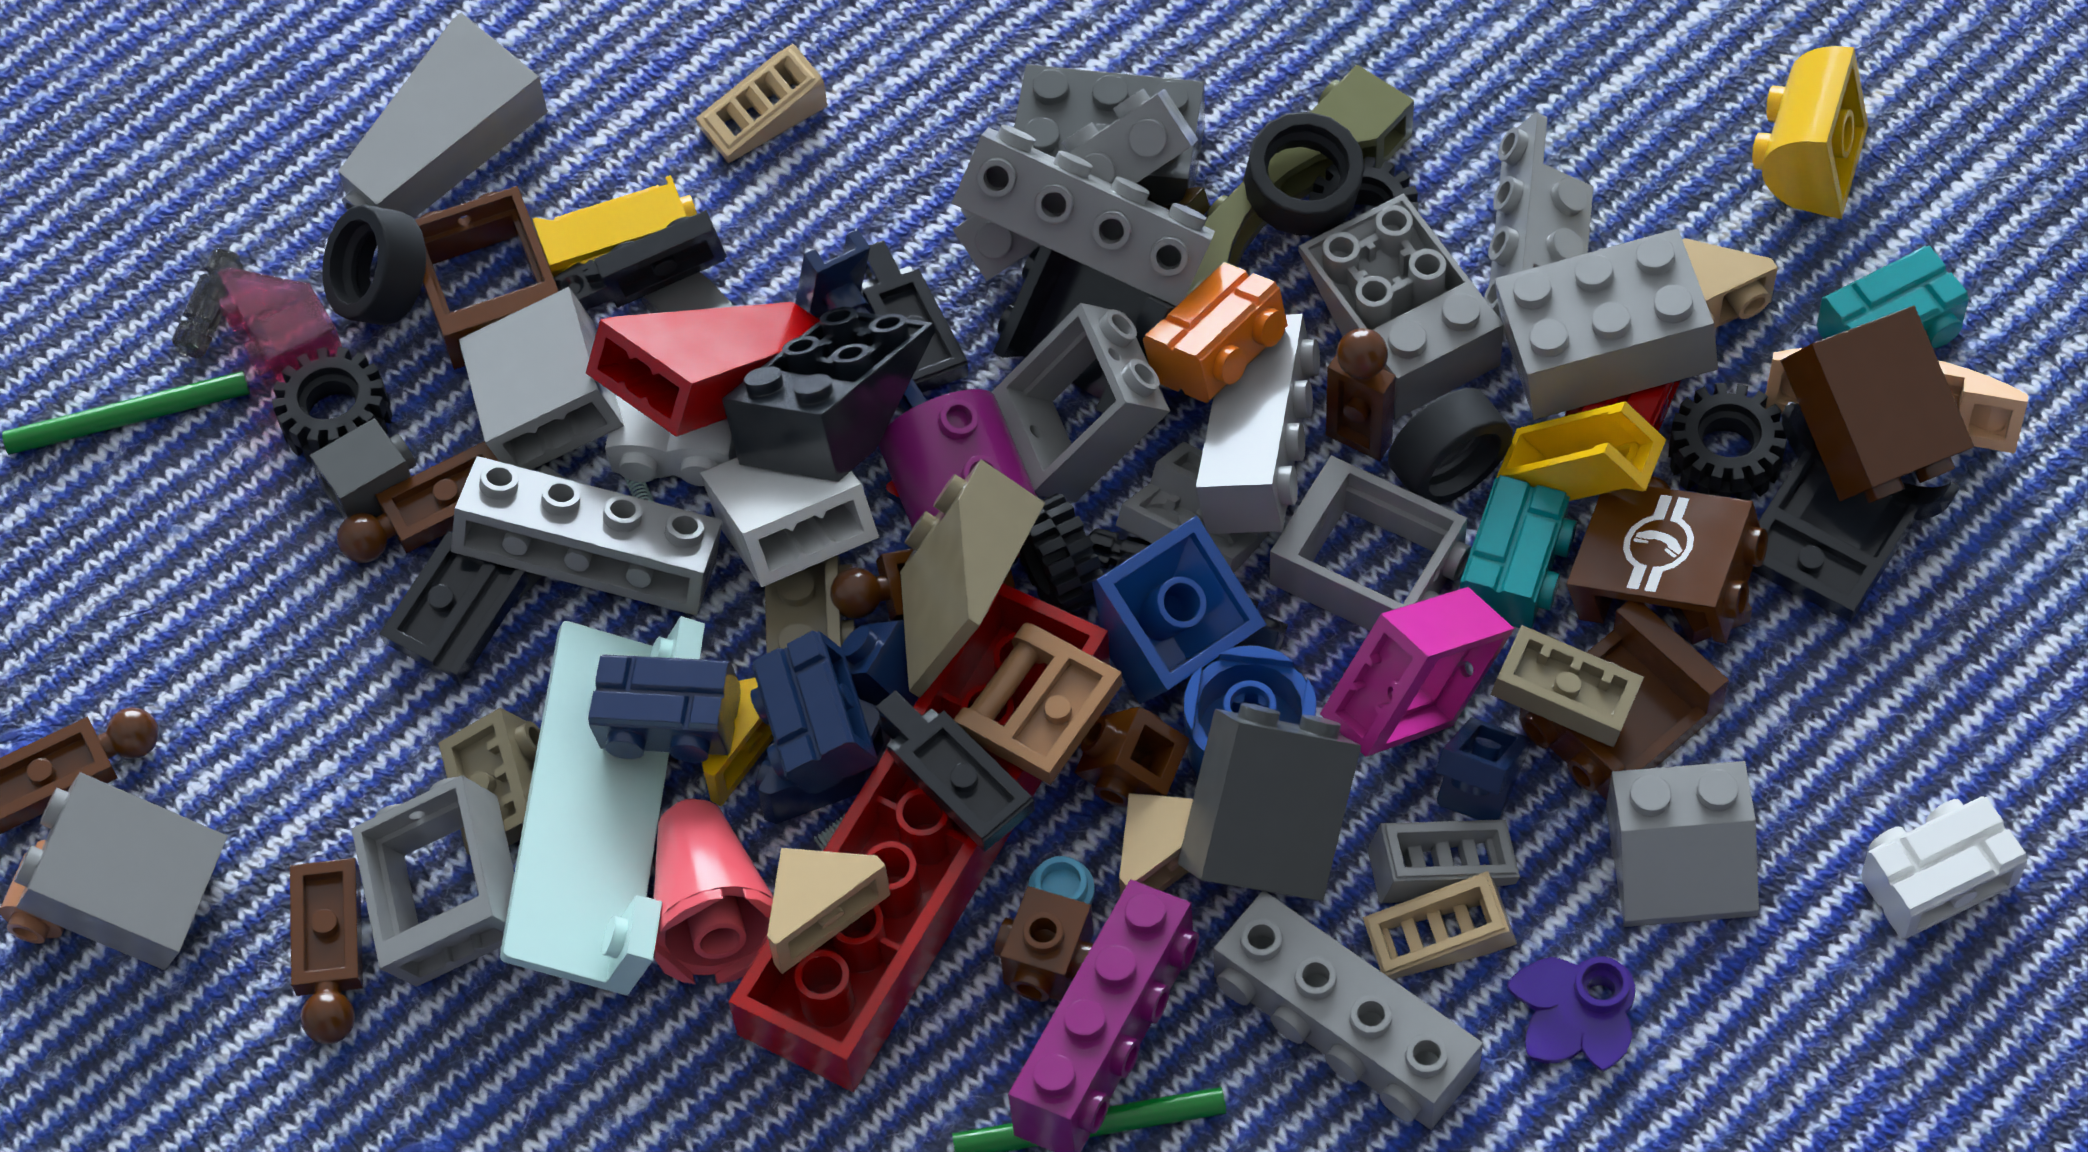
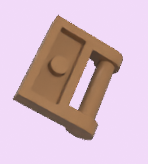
[953,623,1122,785]

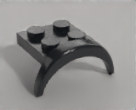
[1752,401,1960,623]

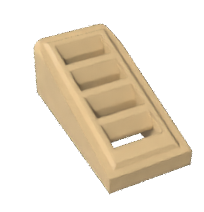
[696,44,828,163]
[1362,871,1517,980]

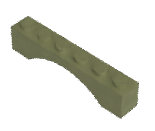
[1185,64,1414,298]

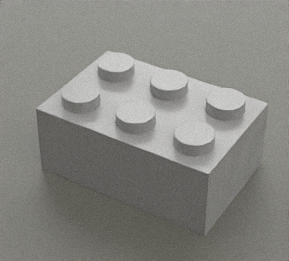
[1494,228,1718,420]

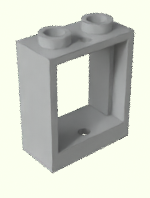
[992,303,1170,502]
[1270,455,1472,631]
[351,775,514,987]

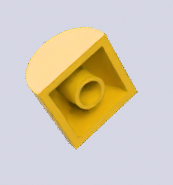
[1752,46,1868,219]

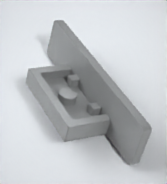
[1484,112,1593,334]

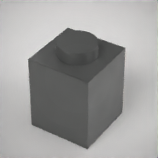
[310,418,416,520]

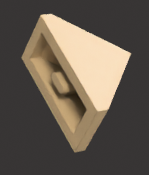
[1119,793,1193,896]
[767,848,890,974]

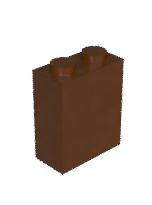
[1780,305,1975,504]

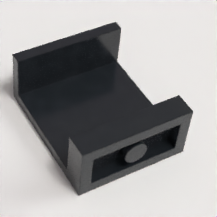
[993,245,1176,413]

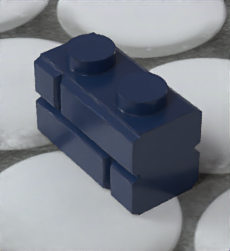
[750,631,878,794]
[588,654,741,763]

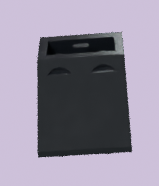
[722,307,935,482]

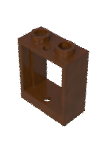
[415,186,559,370]

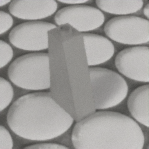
[338,12,548,218]

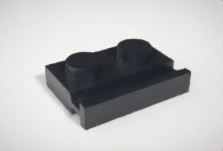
[379,531,529,684]

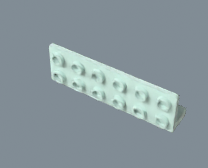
[500,616,705,996]

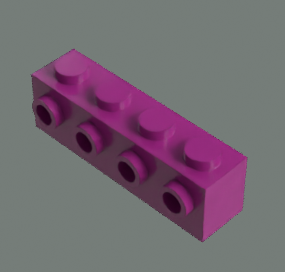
[1008,879,1199,1152]

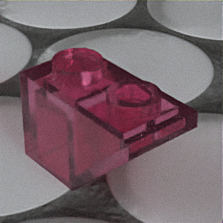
[217,267,342,383]

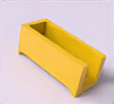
[532,175,697,277]
[1497,401,1666,501]

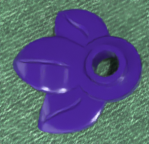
[1507,956,1636,1072]

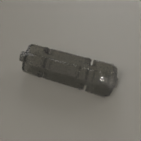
[172,248,243,359]

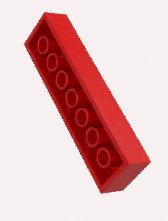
[728,583,1110,1093]

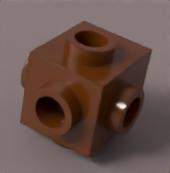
[1075,706,1190,807]
[994,886,1094,1002]

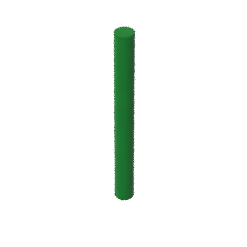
[2,370,250,455]
[952,1087,1226,1152]

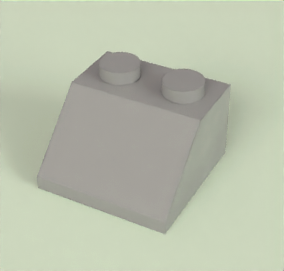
[1606,761,1759,927]

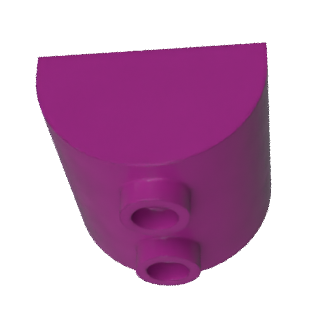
[878,389,1037,528]

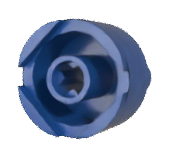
[1184,646,1316,781]

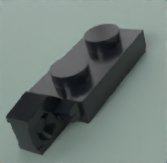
[553,210,727,311]
[861,240,968,393]
[876,690,1035,852]

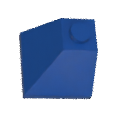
[1092,515,1267,704]

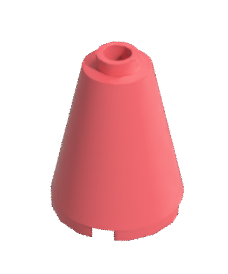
[653,799,773,984]

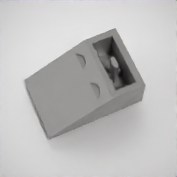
[1299,193,1504,419]

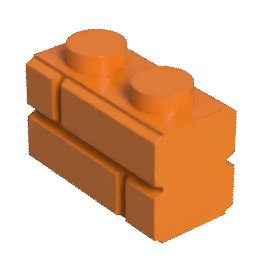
[1143,262,1288,403]

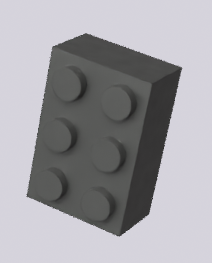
[1014,64,1205,206]

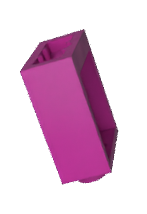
[1320,587,1515,757]

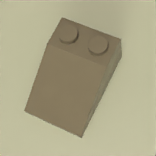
[900,459,1045,698]

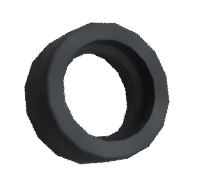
[1244,112,1365,236]
[322,205,426,325]
[1388,388,1513,505]

